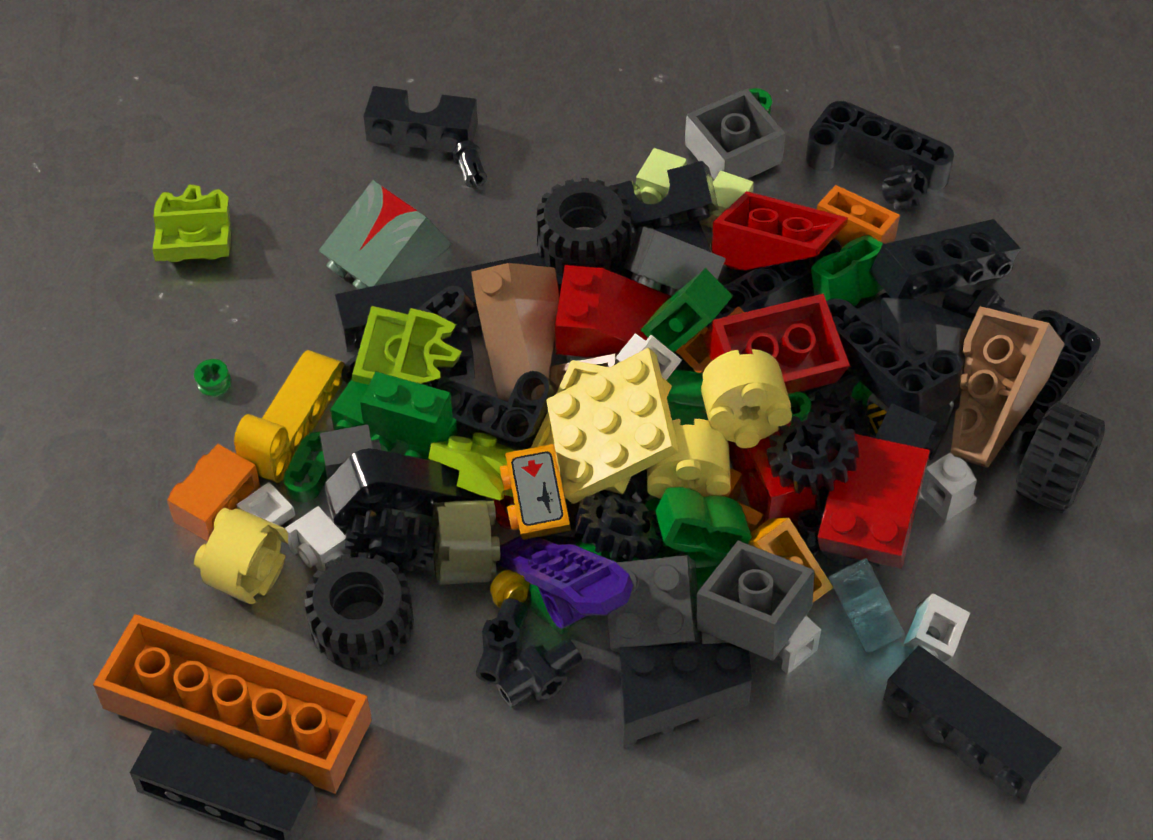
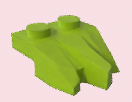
[153,184,231,262]
[352,306,462,385]
[428,433,513,500]

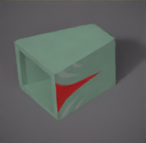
[319,180,452,289]

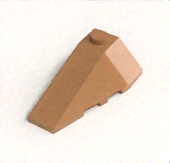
[471,263,560,427]
[951,306,1064,468]

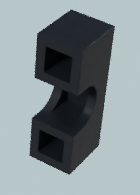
[363,86,478,152]
[613,160,719,233]

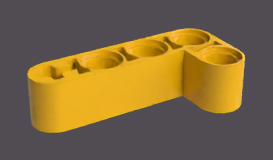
[234,350,345,483]

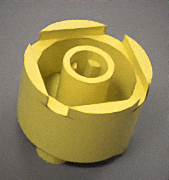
[701,349,792,448]
[647,419,731,499]
[194,508,288,604]

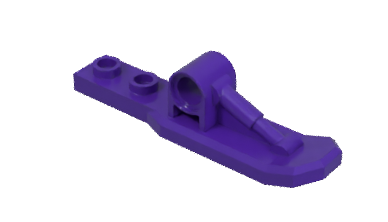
[497,535,634,629]

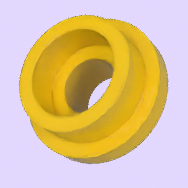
[490,570,530,608]

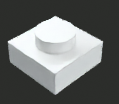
[237,482,295,526]

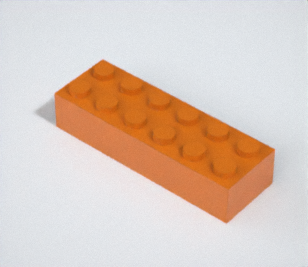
[93,614,372,794]

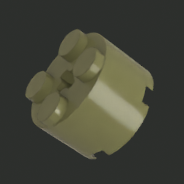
[432,500,500,585]

